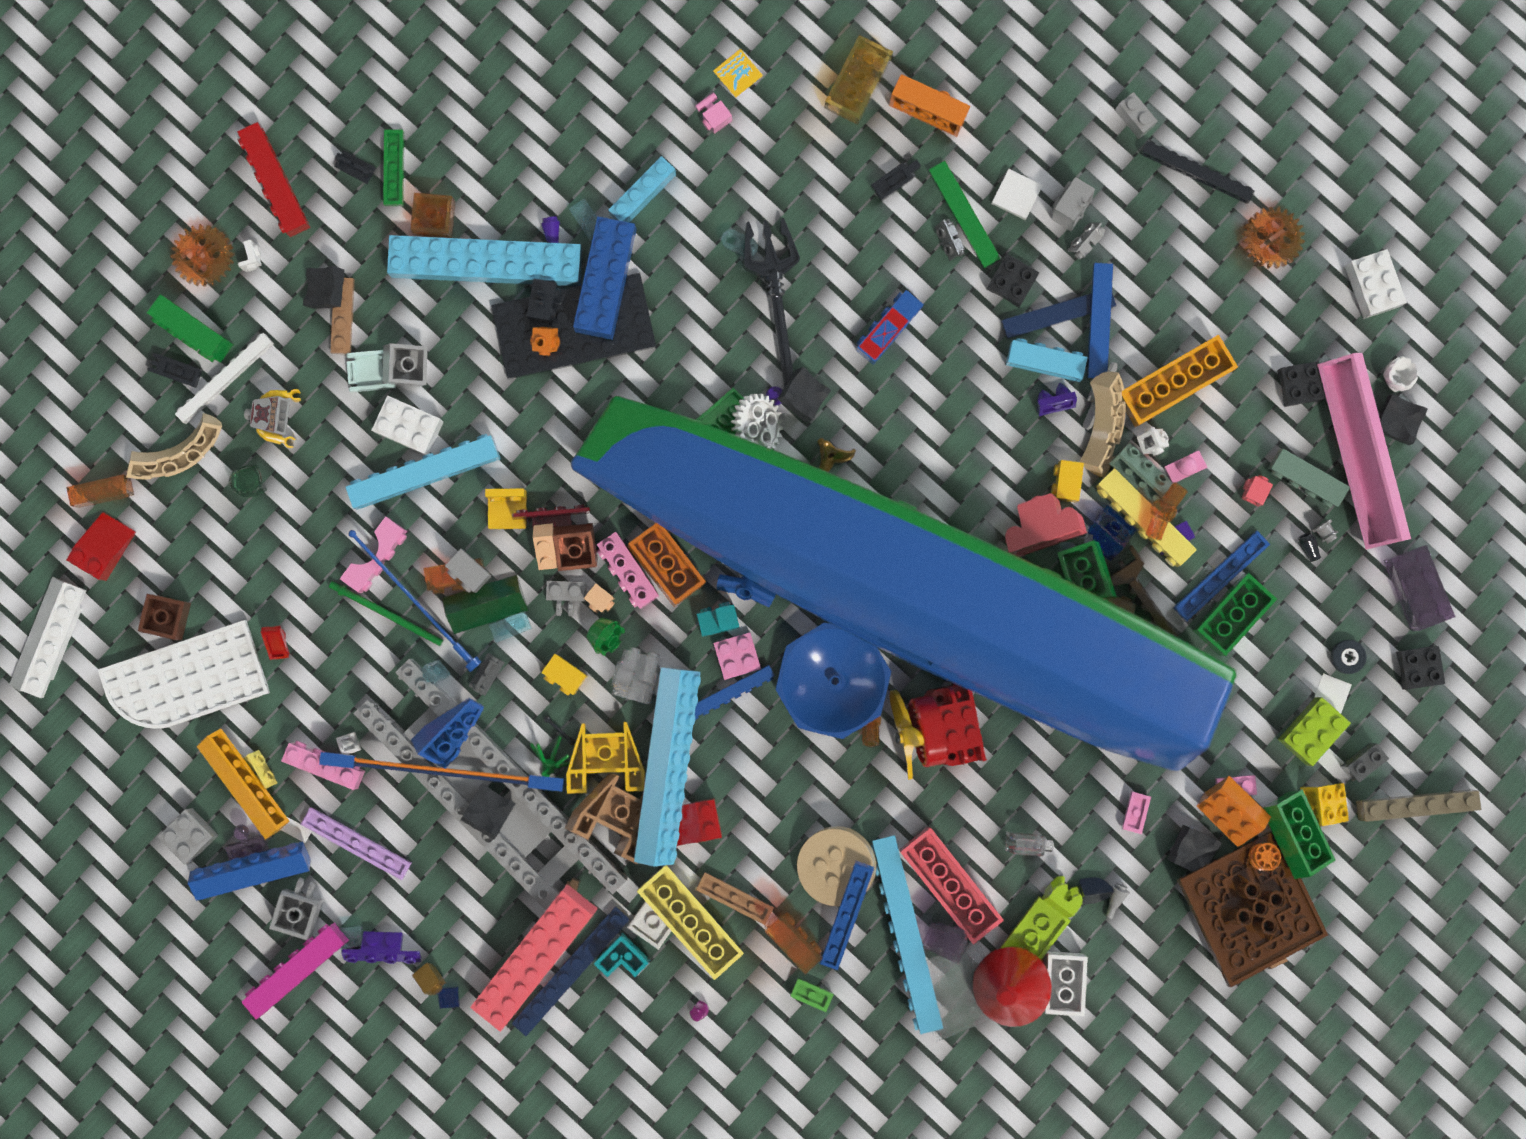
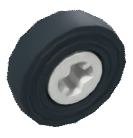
[1331,640,1367,674]

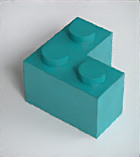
[697,602,740,637]
[594,933,650,978]

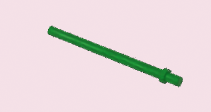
[329,581,444,646]

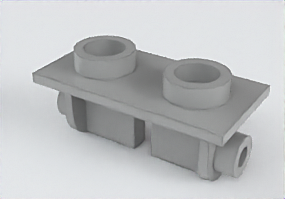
[1068,222,1105,260]

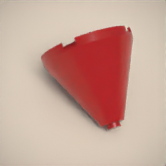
[973,946,1052,1027]

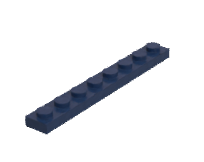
[512,906,630,1036]

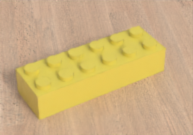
[637,865,744,980]

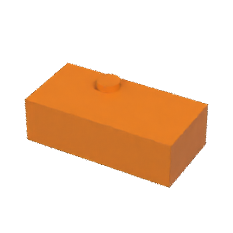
[889,74,970,137]
[627,523,706,607]

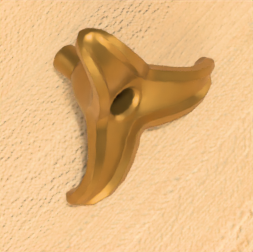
[817,438,856,472]

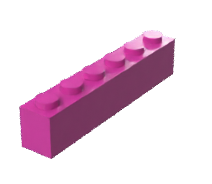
[242,923,349,1020]

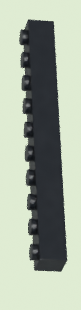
[1140,141,1255,204]

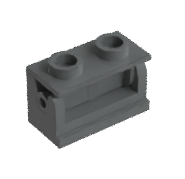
[1340,743,1389,783]

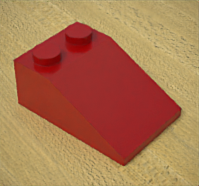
[66,512,136,581]
[677,798,722,846]

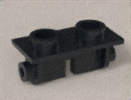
[334,150,376,184]

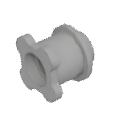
[1312,519,1338,544]

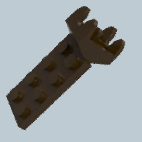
[1109,545,1180,639]

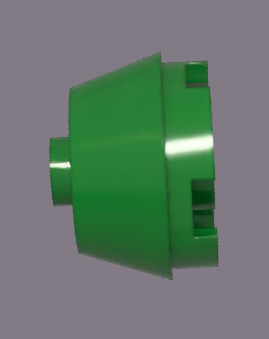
[587,618,625,656]

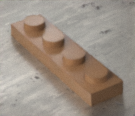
[330,278,354,354]
[696,872,774,925]

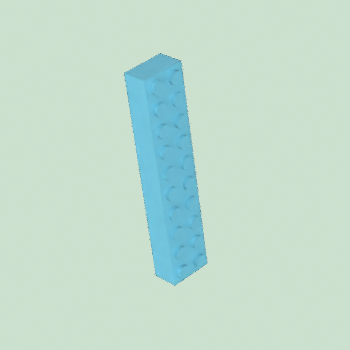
[387,235,583,287]
[634,667,701,866]

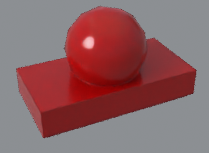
[261,626,290,660]

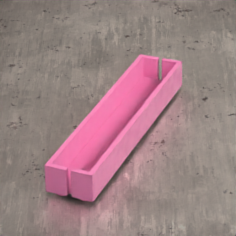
[1317,353,1411,550]

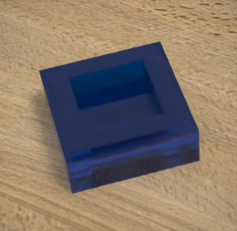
[439,986,460,1009]

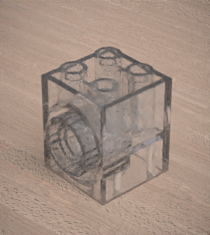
[611,647,663,705]

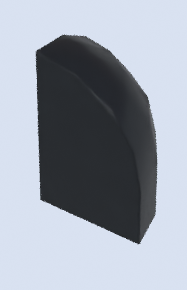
[1079,877,1114,905]

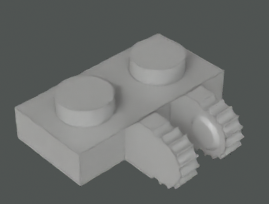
[546,581,586,616]

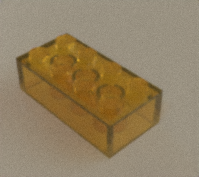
[824,35,893,125]

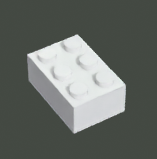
[1345,249,1407,319]
[372,396,443,455]
[1044,951,1088,1016]

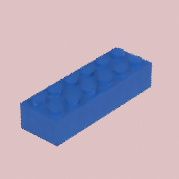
[573,216,637,340]

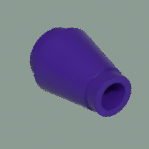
[541,217,560,243]

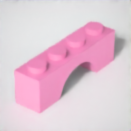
[340,517,408,593]

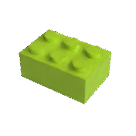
[1277,697,1351,766]

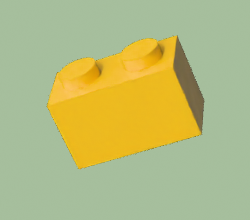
[1051,460,1084,503]
[541,654,588,696]

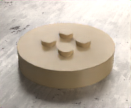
[797,826,876,906]

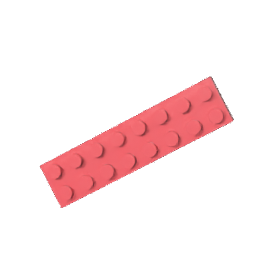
[470,884,598,1032]

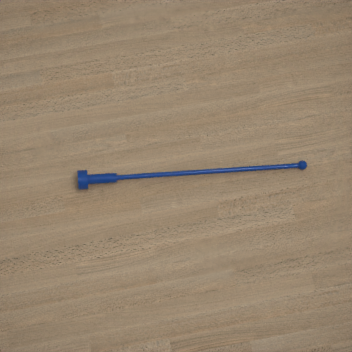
[348,530,481,672]

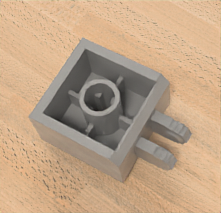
[269,878,324,940]

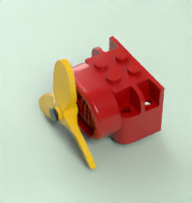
[889,684,987,780]

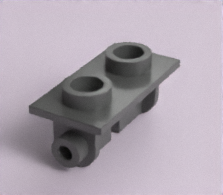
[935,219,965,261]
[469,653,505,696]

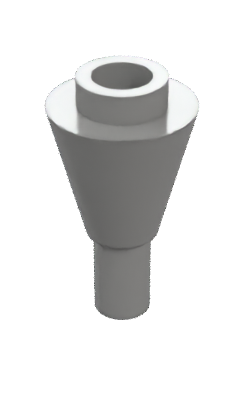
[1105,883,1130,919]

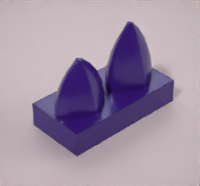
[1037,382,1077,416]

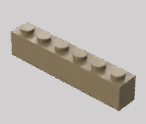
[1356,789,1481,822]

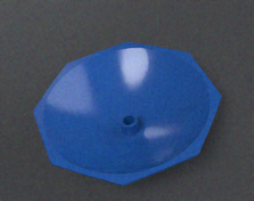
[776,622,891,739]

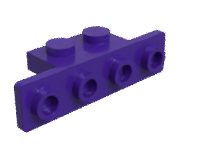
[341,931,422,964]

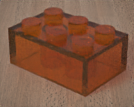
[765,910,822,975]

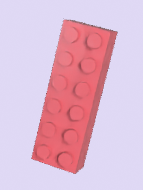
[899,826,1004,945]

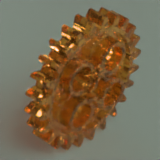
[1242,207,1305,269]
[170,224,235,287]

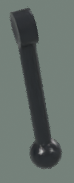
[544,716,576,745]

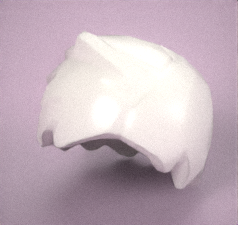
[1383,356,1419,392]

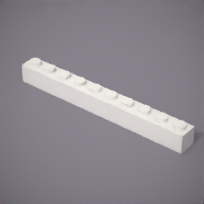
[175,333,274,424]

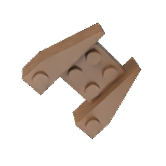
[564,773,644,864]

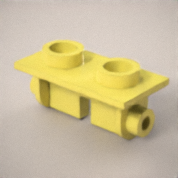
[243,750,277,790]

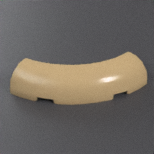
[1079,372,1126,478]
[126,413,222,480]

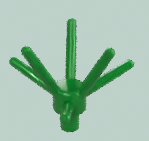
[530,736,570,777]

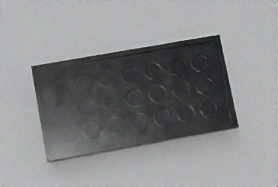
[492,273,656,380]

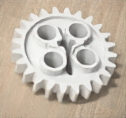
[731,394,784,450]

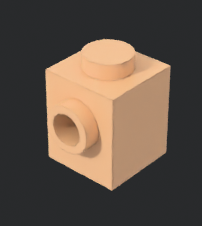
[583,583,615,613]

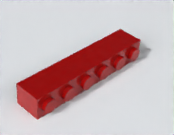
[237,122,311,237]

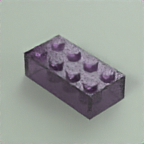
[1384,545,1455,631]

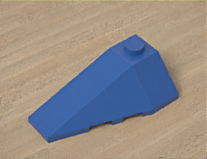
[411,698,484,768]

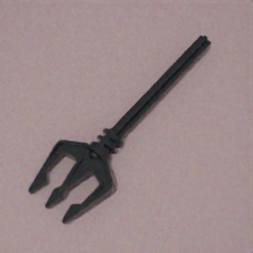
[742,218,800,408]

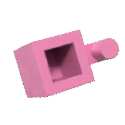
[695,93,732,134]

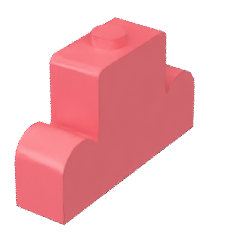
[1005,493,1087,557]

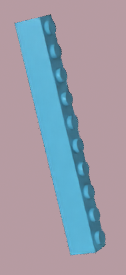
[870,835,944,1034]

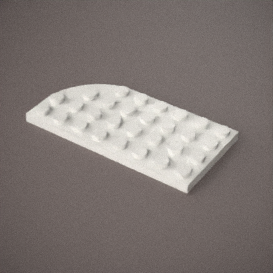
[98,620,270,729]

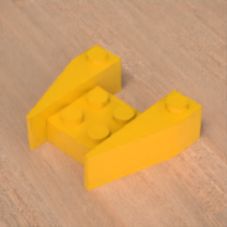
[566,722,645,794]

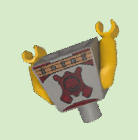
[244,389,301,448]

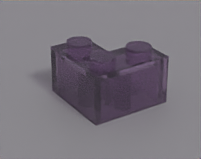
[922,922,968,964]

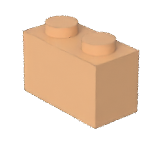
[533,523,558,570]

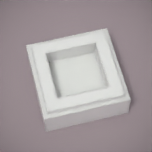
[336,732,362,755]

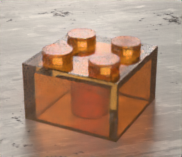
[410,193,456,238]

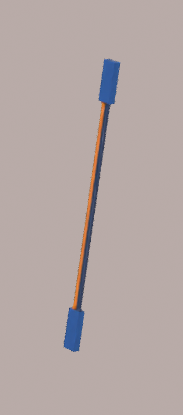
[319,752,564,791]

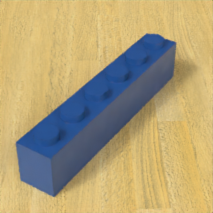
[188,841,311,901]

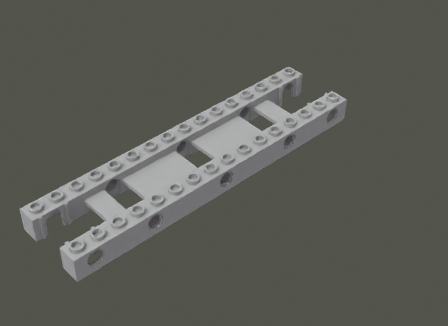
[353,659,628,910]

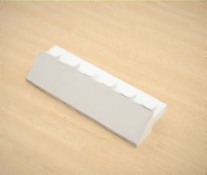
[9,577,87,698]

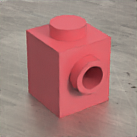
[1241,475,1273,507]

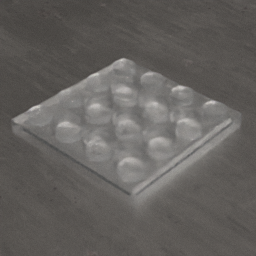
[926,941,991,1042]

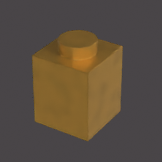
[412,963,446,995]

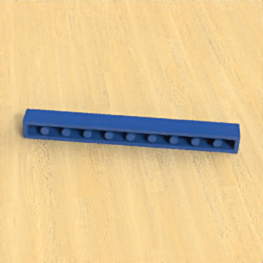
[695,665,774,720]

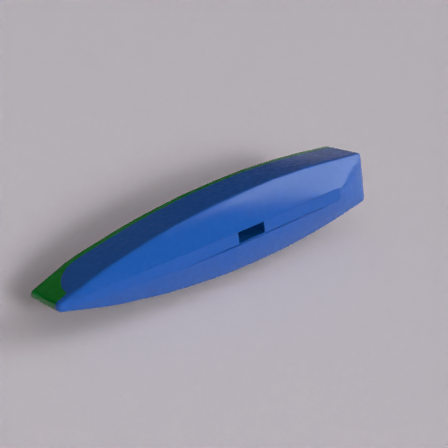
[571,396,1237,771]

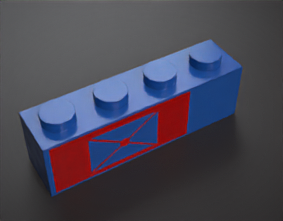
[856,290,924,365]

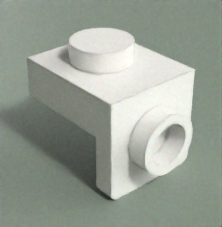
[238,240,261,272]

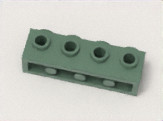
[1109,442,1185,516]

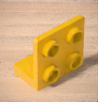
[485,488,527,529]
[1300,783,1349,826]

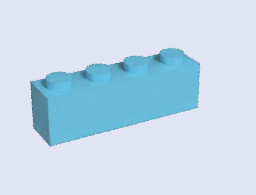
[608,156,676,222]
[1006,338,1088,382]

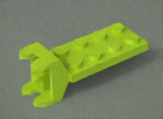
[999,876,1083,959]

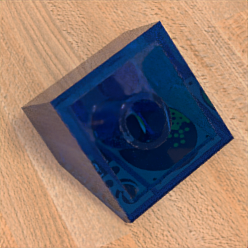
[1088,505,1136,561]

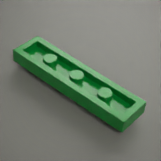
[383,130,404,206]

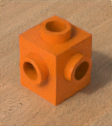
[530,327,560,356]

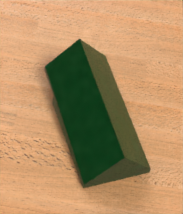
[443,574,529,634]

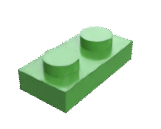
[790,978,834,1012]

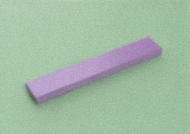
[300,807,412,880]

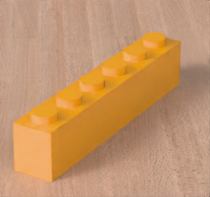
[197,729,290,840]

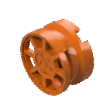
[1249,843,1281,871]

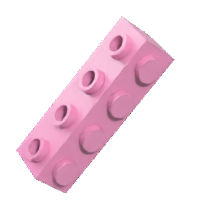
[596,532,660,609]
[281,741,365,790]

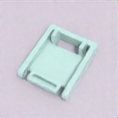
[346,350,396,392]

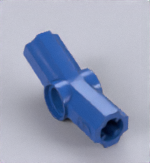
[717,574,776,607]

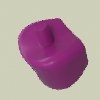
[689,1001,709,1021]

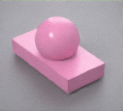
[1164,451,1207,484]

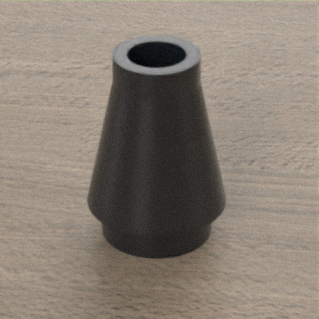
[1298,532,1321,562]

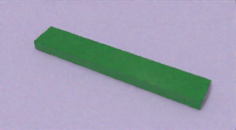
[928,161,1001,269]

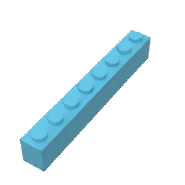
[346,434,501,510]

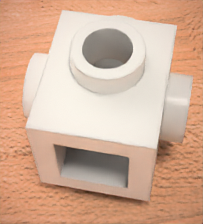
[1137,427,1169,456]

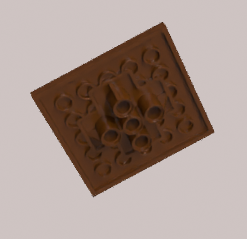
[1177,831,1328,987]

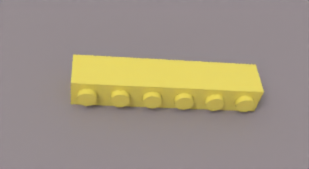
[1095,468,1197,567]

